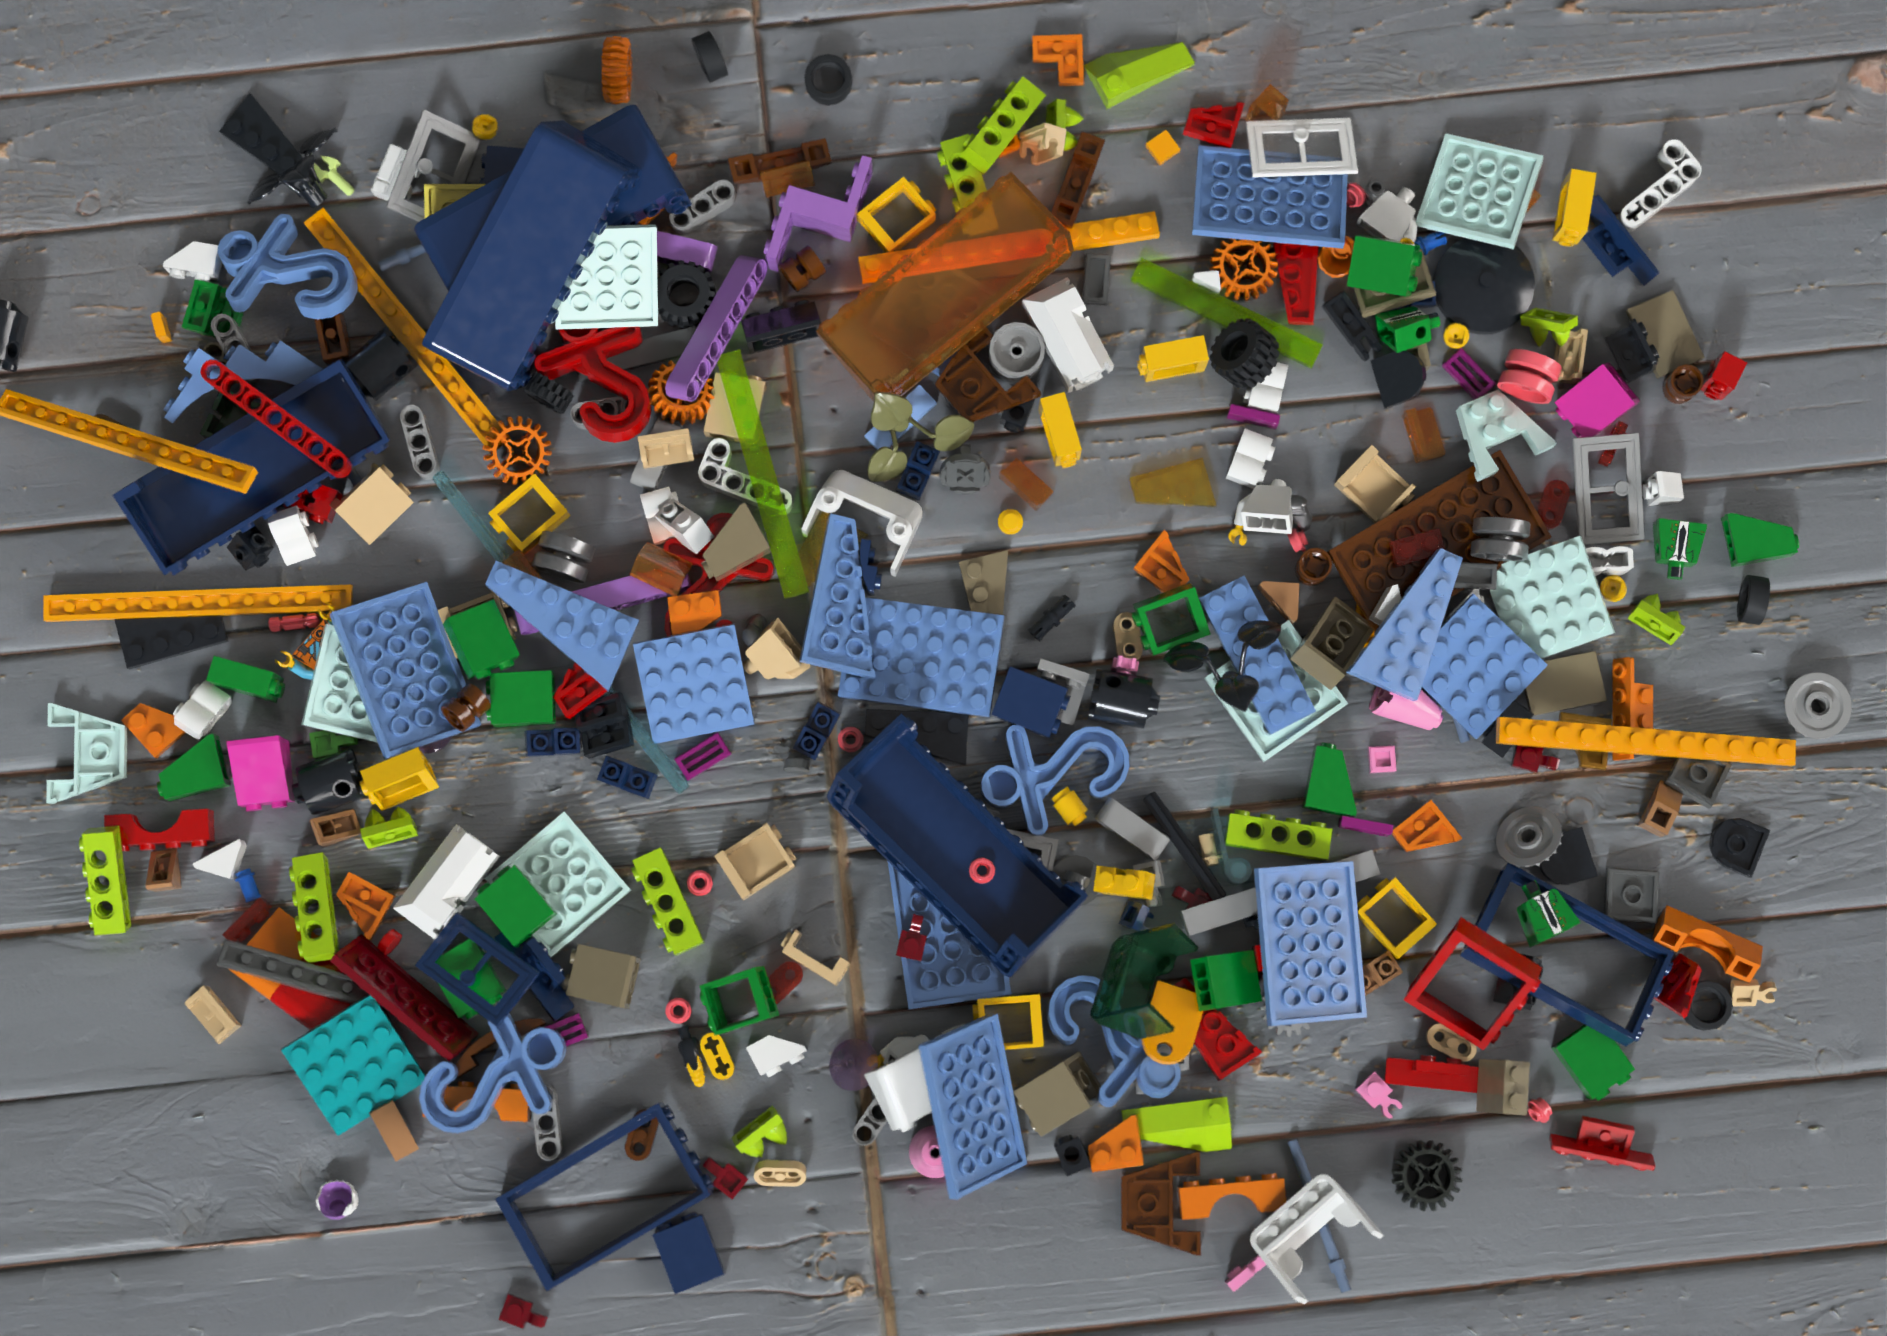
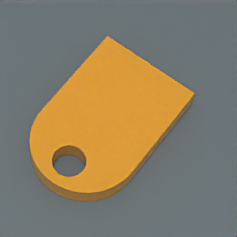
[1141,980,1203,1065]

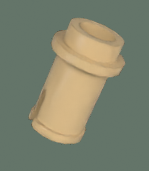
[1198,833,1221,867]

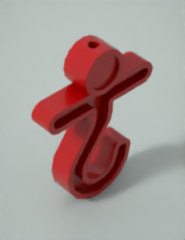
[534,327,652,443]
[663,513,774,636]

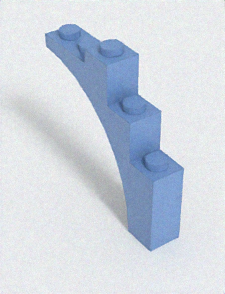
[163,341,322,423]

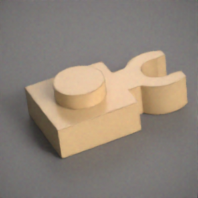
[1729,979,1777,1006]

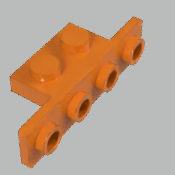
[1612,657,1653,761]

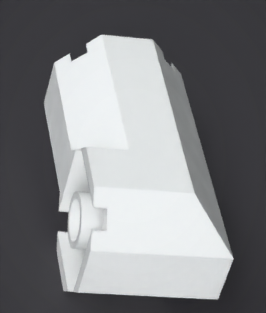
[1022,277,1114,393]
[393,824,500,939]

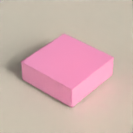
[1368,746,1396,773]

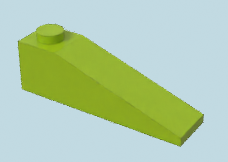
[1084,42,1195,109]
[1121,1097,1232,1152]

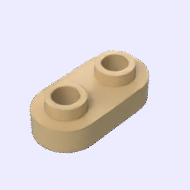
[1113,612,1143,661]
[1426,1023,1477,1062]
[754,1160,807,1187]

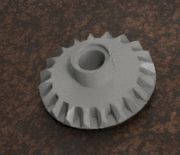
[1784,672,1852,739]
[1496,806,1563,869]

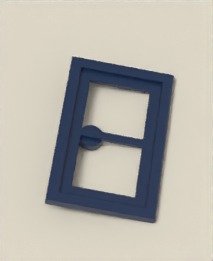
[415,912,540,1027]

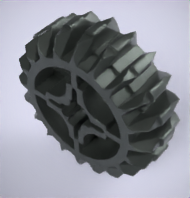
[1391,1140,1463,1211]

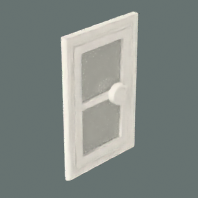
[1246,118,1358,177]

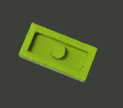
[1046,99,1083,151]
[1521,308,1578,347]
[1627,594,1685,645]
[360,806,418,849]
[731,1106,787,1157]

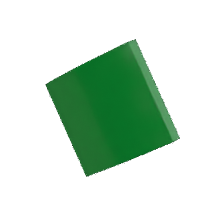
[182,279,244,338]

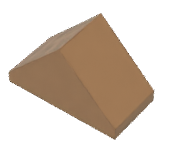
[1257,581,1299,625]
[310,809,361,847]
[145,849,181,892]

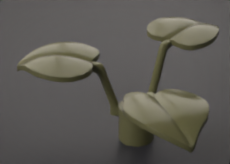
[867,392,974,482]

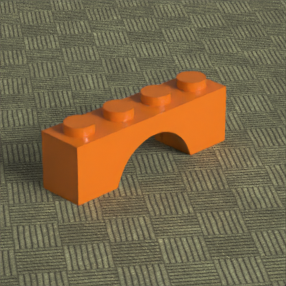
[1653,905,1763,983]
[422,1081,531,1122]
[1177,1173,1286,1220]

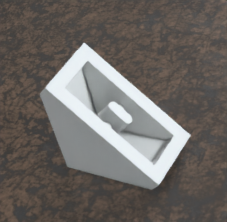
[1369,584,1401,626]
[193,839,247,880]

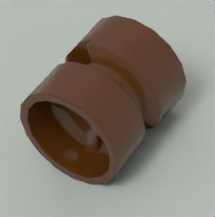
[779,245,826,292]
[1662,364,1704,404]
[1295,548,1332,586]
[441,683,491,732]

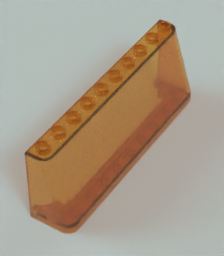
[816,172,1074,402]

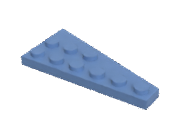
[799,513,876,679]
[1345,548,1463,701]
[485,561,639,692]

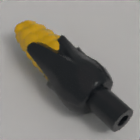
[678,1025,705,1087]

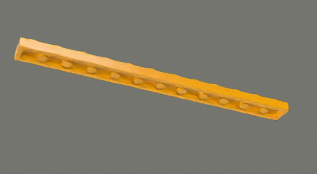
[304,208,511,452]
[858,211,1160,284]
[0,389,258,494]
[43,584,353,622]
[1496,717,1796,766]

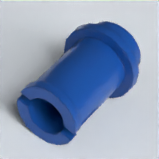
[1414,231,1447,256]
[235,868,262,903]

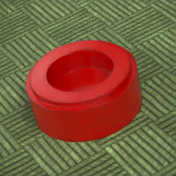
[378,929,402,955]

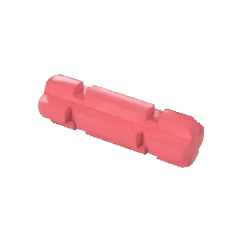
[268,613,320,632]

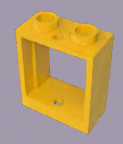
[1552,169,1597,246]
[857,176,936,253]
[1137,335,1209,382]
[1038,392,1082,468]
[488,474,571,555]
[360,747,439,811]
[1357,877,1437,959]
[972,994,1044,1050]

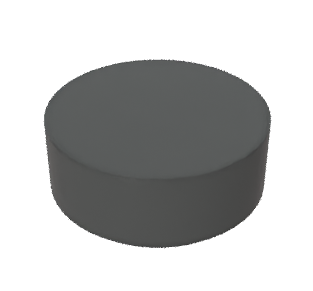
[784,757,810,773]

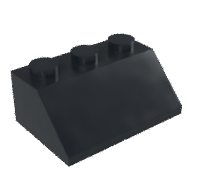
[741,300,823,354]

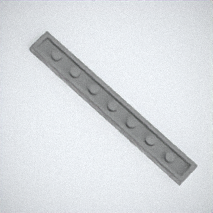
[1180,850,1380,936]

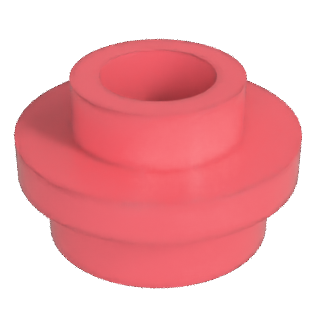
[1346,182,1366,207]
[1287,528,1309,552]
[838,727,863,753]
[969,858,995,884]
[687,870,713,896]
[665,998,692,1024]
[1528,1098,1552,1123]

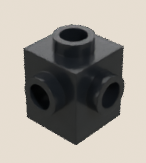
[227,526,274,571]

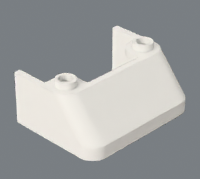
[801,470,923,577]
[1250,1174,1384,1304]

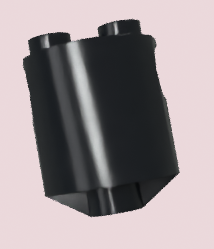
[0,299,29,372]
[344,326,419,401]
[1088,668,1160,729]
[292,749,366,815]

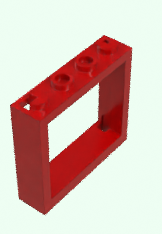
[1404,917,1542,1051]

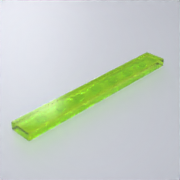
[1130,258,1323,369]

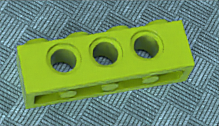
[960,76,1046,174]
[937,134,999,240]
[1223,810,1333,861]
[79,826,132,935]
[631,847,705,956]
[289,852,339,963]

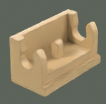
[1019,123,1067,166]
[1554,329,1588,385]
[637,428,694,469]
[184,985,242,1044]

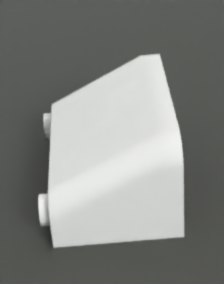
[864,1024,965,1132]

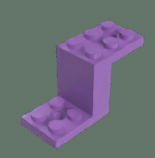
[764,155,873,272]

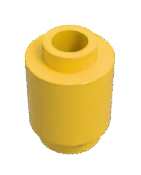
[1052,787,1088,826]

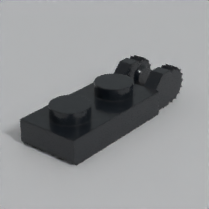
[1322,291,1382,362]

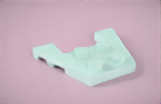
[1456,389,1557,482]
[46,703,127,804]

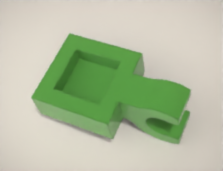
[309,730,358,759]

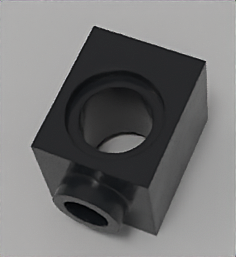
[1000,399,1035,433]
[1054,1134,1091,1177]

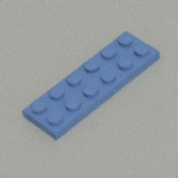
[1199,575,1316,735]

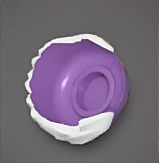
[316,1180,359,1219]

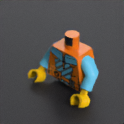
[275,602,335,680]

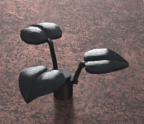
[247,128,337,208]
[1163,620,1281,712]

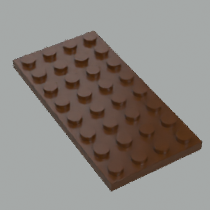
[1327,450,1552,633]

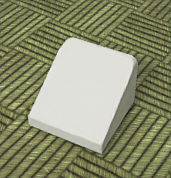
[1192,270,1221,295]

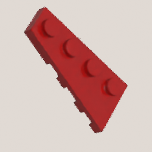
[1273,242,1319,325]
[1174,978,1263,1081]

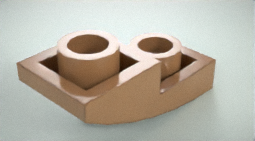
[1363,951,1403,996]
[369,1100,419,1162]

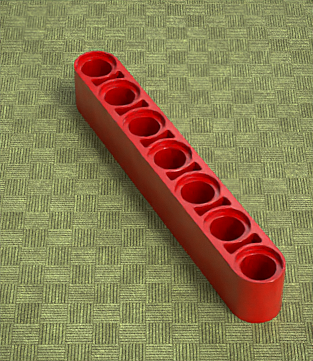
[200,360,352,478]

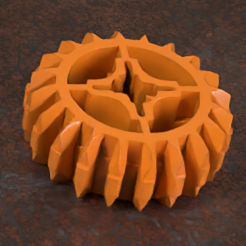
[601,36,632,104]
[1210,238,1278,302]
[648,360,714,426]
[482,416,552,485]

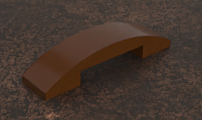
[1048,131,1105,228]
[728,138,832,184]
[456,1019,546,1079]

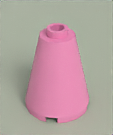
[1369,686,1443,730]
[909,1125,945,1178]

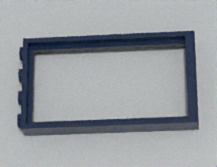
[1459,862,1674,1047]
[495,1102,714,1291]

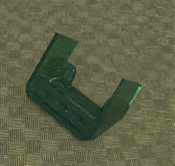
[1090,923,1198,1039]

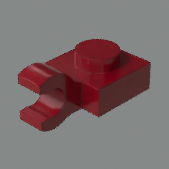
[1511,745,1560,773]
[1171,886,1213,910]
[896,914,927,961]
[703,1157,749,1200]
[498,1294,548,1329]

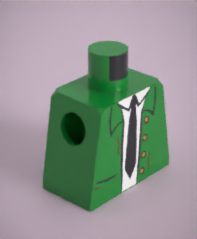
[1375,307,1440,353]
[1653,518,1707,580]
[1517,881,1580,948]

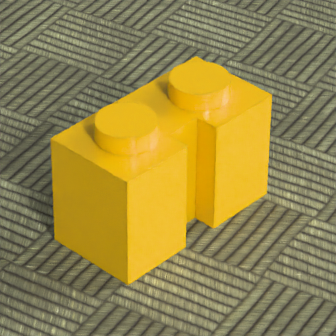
[1093,866,1156,900]

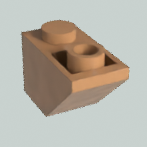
[1637,780,1683,837]

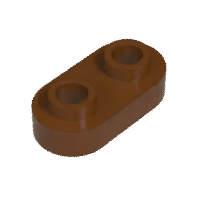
[625,1109,659,1161]

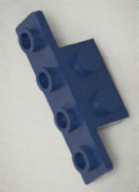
[1582,195,1659,286]
[494,932,574,1021]

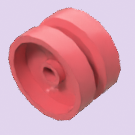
[1497,349,1562,404]

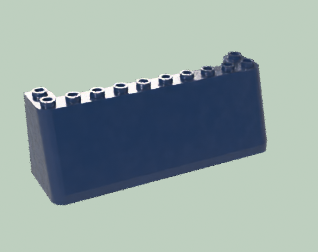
[414,105,692,291]
[422,120,641,391]
[113,358,391,576]
[827,714,1088,977]

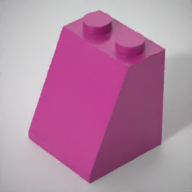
[1554,362,1640,438]
[227,735,295,811]

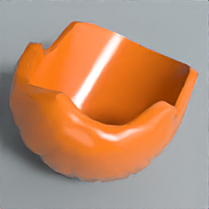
[1318,235,1354,278]

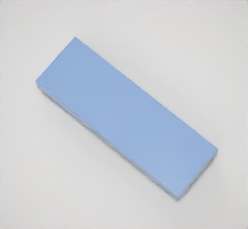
[864,384,937,450]

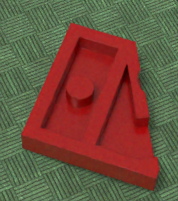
[1183,102,1244,148]
[553,663,607,719]
[1654,953,1702,1019]

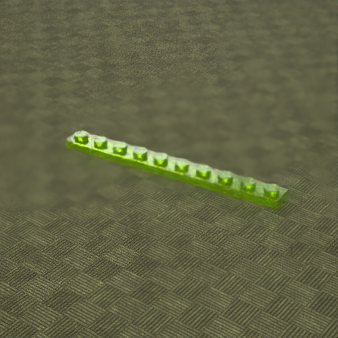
[717,349,809,599]

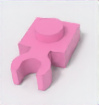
[1111,655,1139,675]
[1355,1072,1402,1119]
[1225,1255,1266,1292]

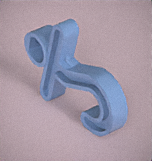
[218,214,358,319]
[980,725,1129,836]
[1047,975,1181,1107]
[419,1013,566,1133]

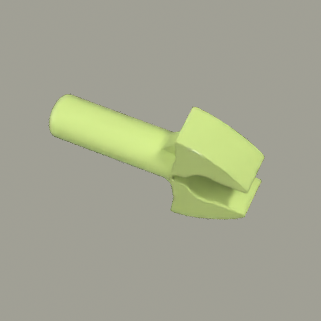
[314,156,355,196]

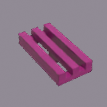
[1442,348,1496,400]
[1227,404,1280,429]
[674,732,732,781]
[1338,816,1394,837]
[544,1013,589,1047]

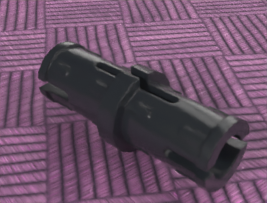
[1028,595,1076,642]

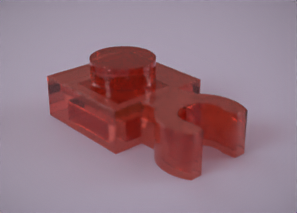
[1598,421,1628,467]

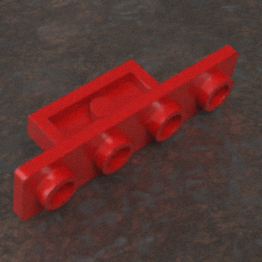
[1384,1055,1478,1093]
[1549,1116,1656,1171]

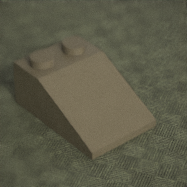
[1290,596,1374,690]

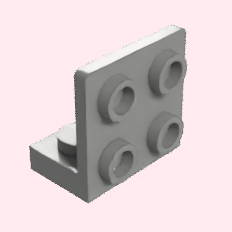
[1035,659,1090,726]

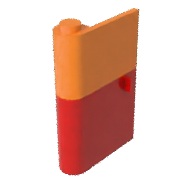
[229,907,352,1030]

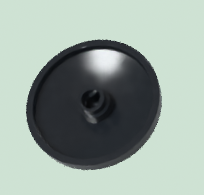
[1433,238,1535,335]

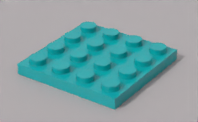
[281,994,426,1136]

